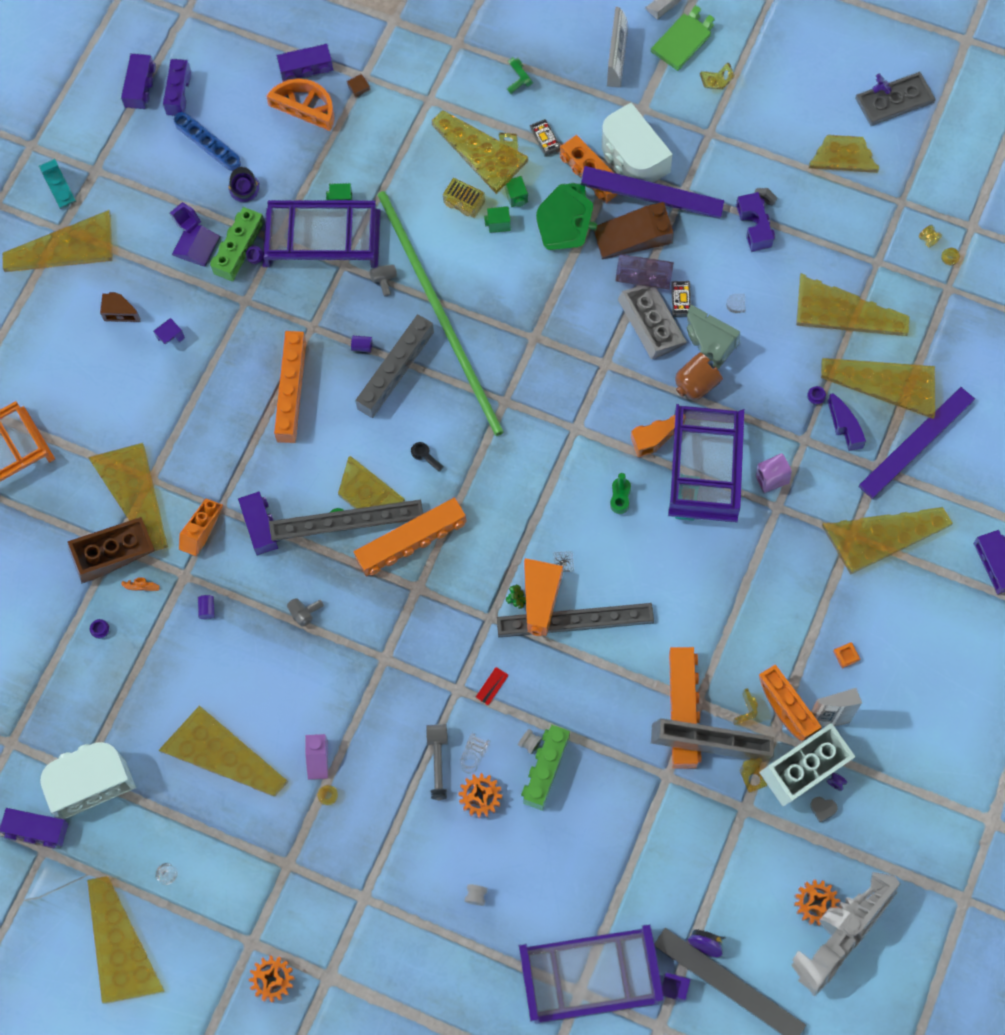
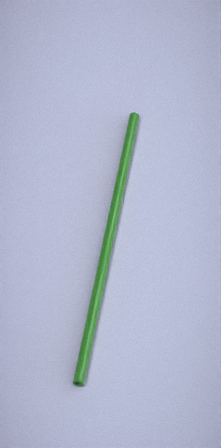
[378,191,504,436]

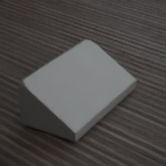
[645,0,681,19]

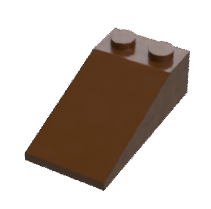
[594,202,674,259]
[67,517,155,584]

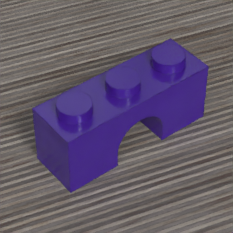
[163,59,192,116]
[736,192,776,252]

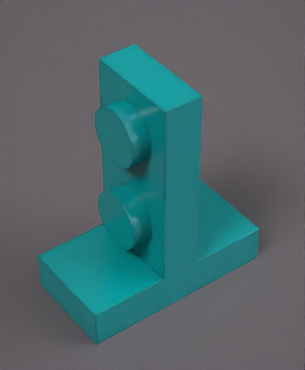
[39,159,76,209]

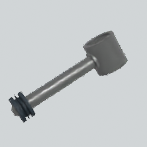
[426,724,448,801]

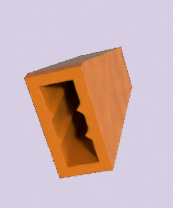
[524,558,563,636]

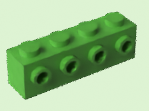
[210,207,265,282]
[521,724,570,811]

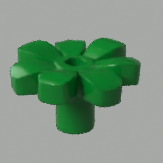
[506,584,526,609]

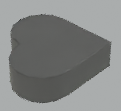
[754,188,777,205]
[810,797,837,823]

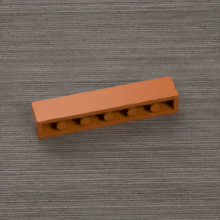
[274,331,306,443]
[353,497,467,576]
[669,647,701,769]

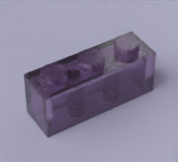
[615,254,674,290]

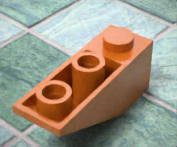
[630,414,686,457]
[179,498,223,556]

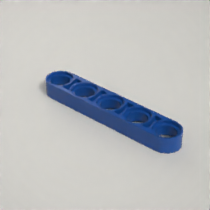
[174,112,241,171]

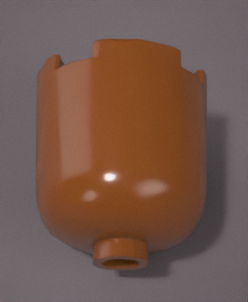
[675,352,723,400]

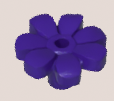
[872,73,892,94]

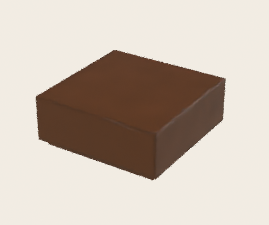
[346,74,370,97]

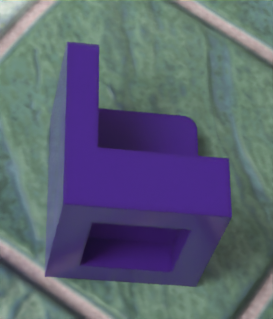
[169,202,201,233]
[153,318,185,344]
[662,972,691,1002]

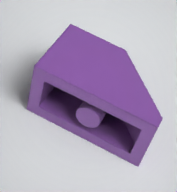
[305,734,328,780]

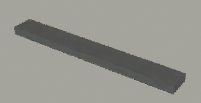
[269,499,423,541]
[497,603,654,637]
[654,928,806,1035]

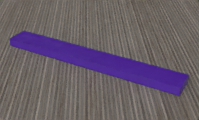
[580,166,725,219]
[858,387,975,499]

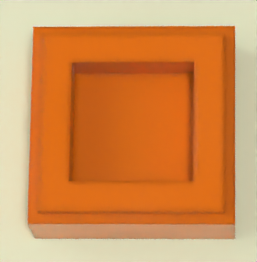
[833,642,860,668]

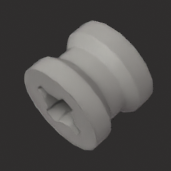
[518,729,542,754]
[465,884,487,906]

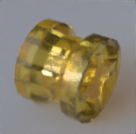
[918,225,942,248]

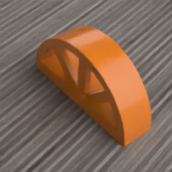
[266,79,334,131]
[759,664,822,741]

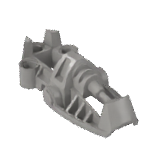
[791,872,900,996]

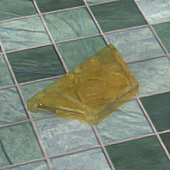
[809,135,879,173]
[338,456,405,509]

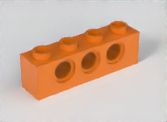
[560,134,618,203]

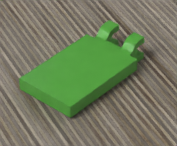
[651,5,715,71]

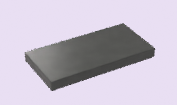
[855,72,936,126]

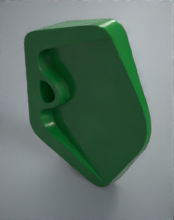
[536,184,597,250]

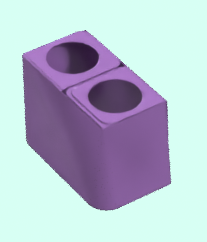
[756,453,792,493]

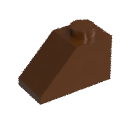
[100,292,141,322]

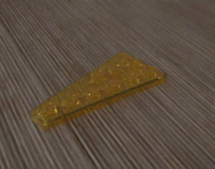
[432,110,528,194]
[2,210,113,272]
[796,273,909,336]
[821,358,935,419]
[88,443,168,551]
[822,507,953,575]
[159,706,288,797]
[87,876,165,1004]

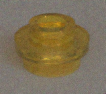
[941,247,960,266]
[318,785,338,806]

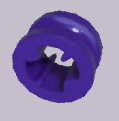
[827,772,848,791]

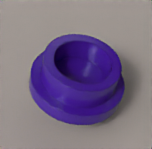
[246,246,264,264]
[807,386,826,405]
[89,619,109,639]

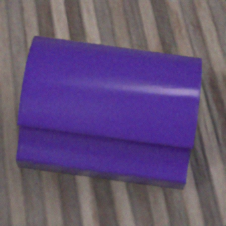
[351,335,373,352]
[198,595,215,620]

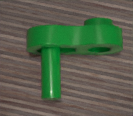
[507,57,533,94]
[610,473,631,514]

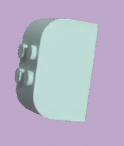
[602,103,673,183]
[759,723,855,806]
[40,742,136,819]

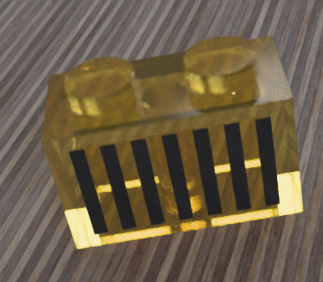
[443,177,485,218]

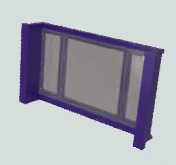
[262,200,381,268]
[668,404,745,523]
[519,924,664,1024]

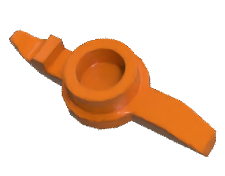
[121,577,160,591]

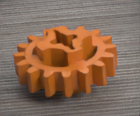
[458,773,502,818]
[794,879,840,926]
[249,956,295,1003]

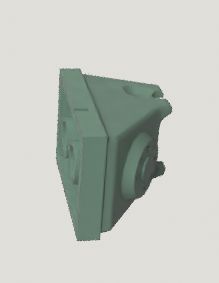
[687,305,740,369]

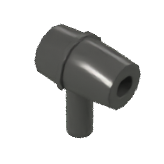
[369,264,397,297]
[287,598,324,627]

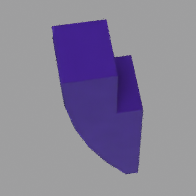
[827,393,866,451]

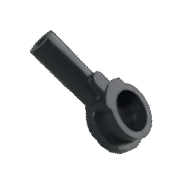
[411,442,444,472]

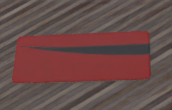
[476,667,508,705]

